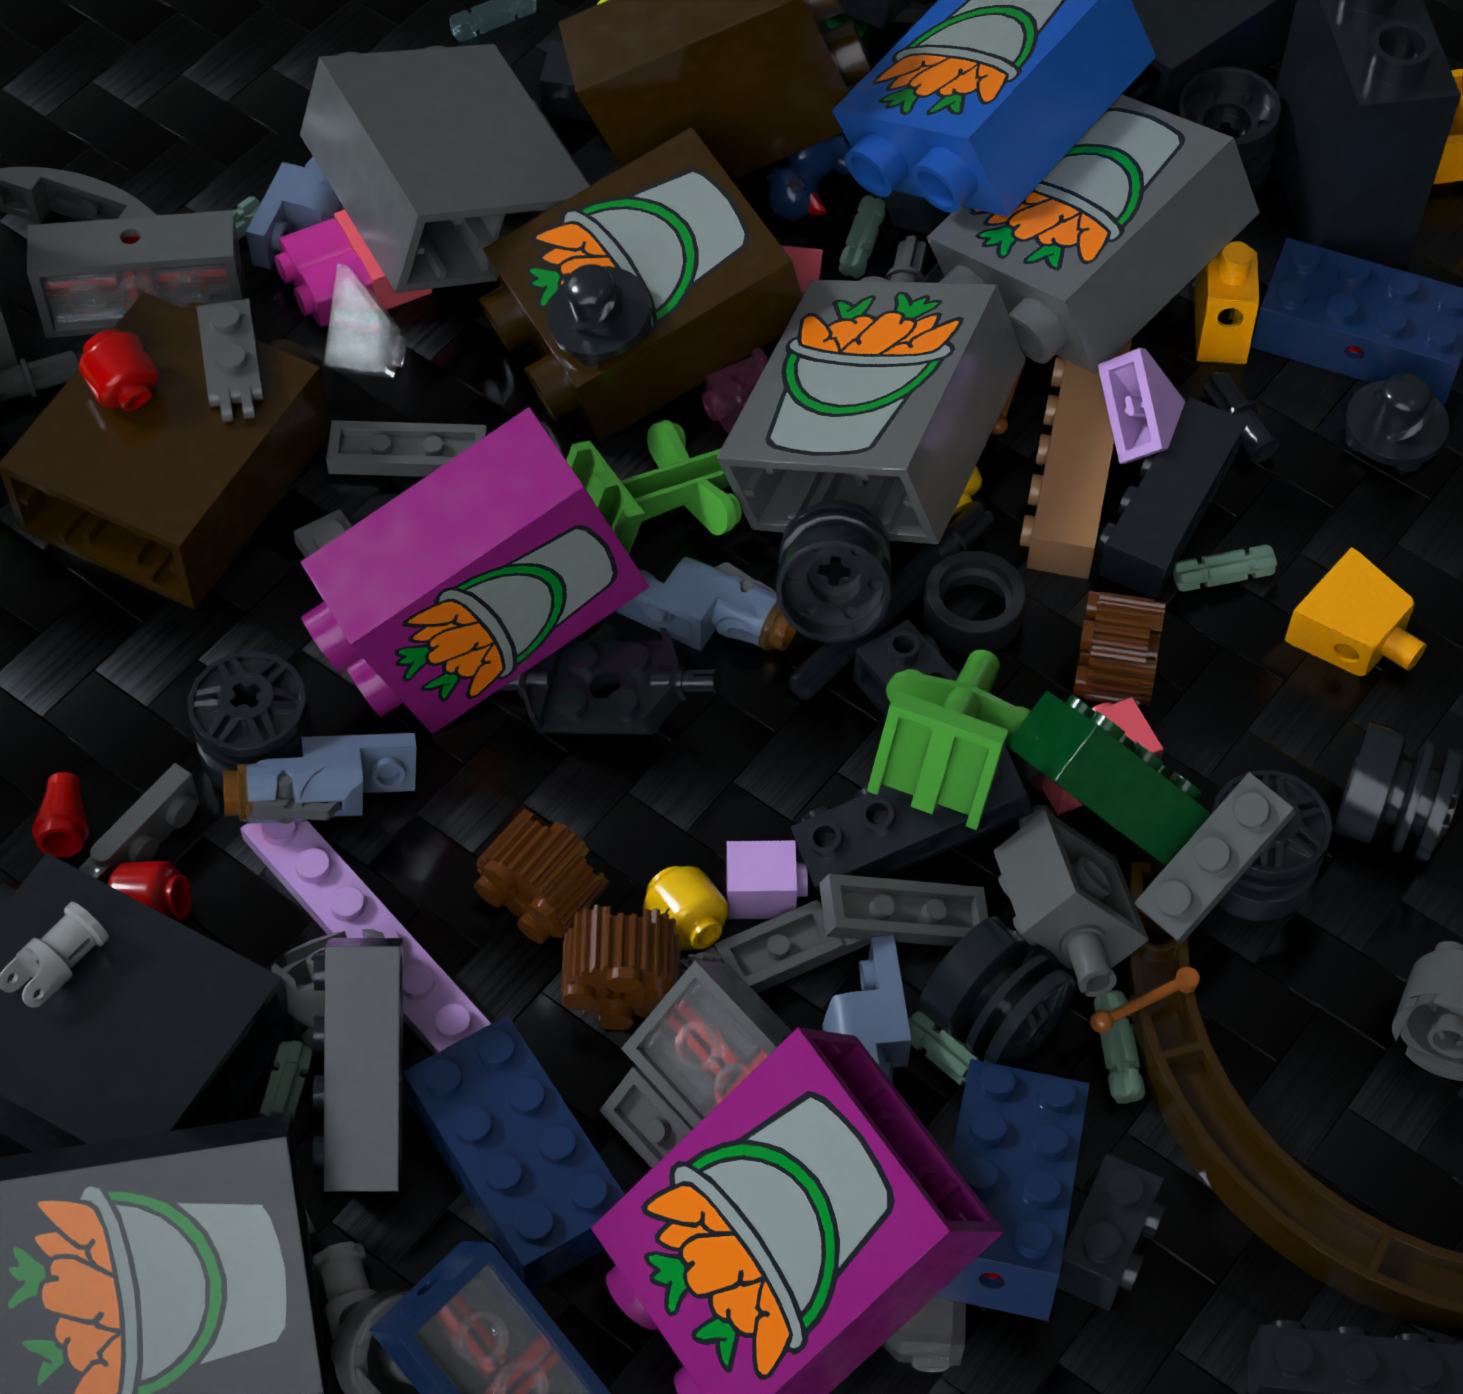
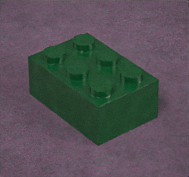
[1006,691,1212,866]

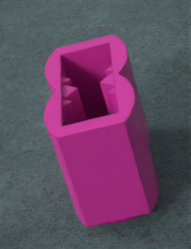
[275,218,376,327]

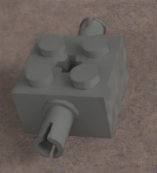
[993,805,1149,997]

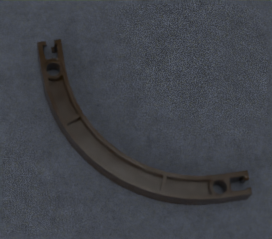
[1122,861,1463,1339]

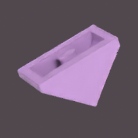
[1097,348,1185,464]

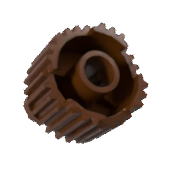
[1073,591,1166,707]
[474,809,609,945]
[561,905,681,1030]

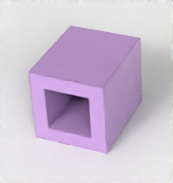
[726,840,808,919]

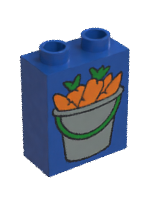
[832,0,1156,217]

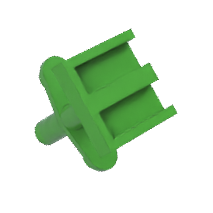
[566,420,742,554]
[867,650,1031,830]

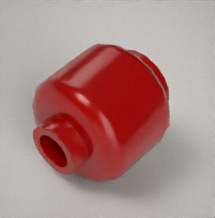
[78,328,160,411]
[105,861,192,923]

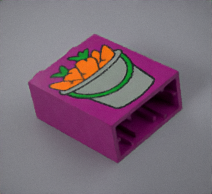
[301,407,650,734]
[591,1027,1004,1394]

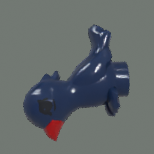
[767,133,852,221]

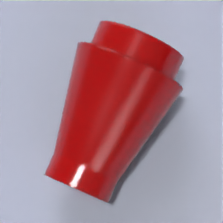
[32,772,90,858]

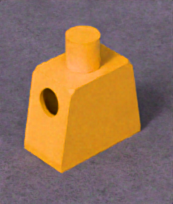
[1194,241,1259,364]
[1285,547,1427,676]

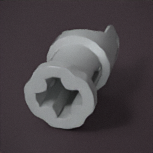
[0,902,109,1008]
[313,1241,377,1342]

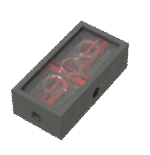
[27,210,246,338]
[621,960,792,1128]

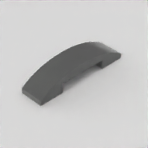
[0,167,156,224]

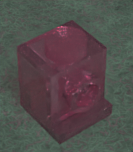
[702,347,769,435]

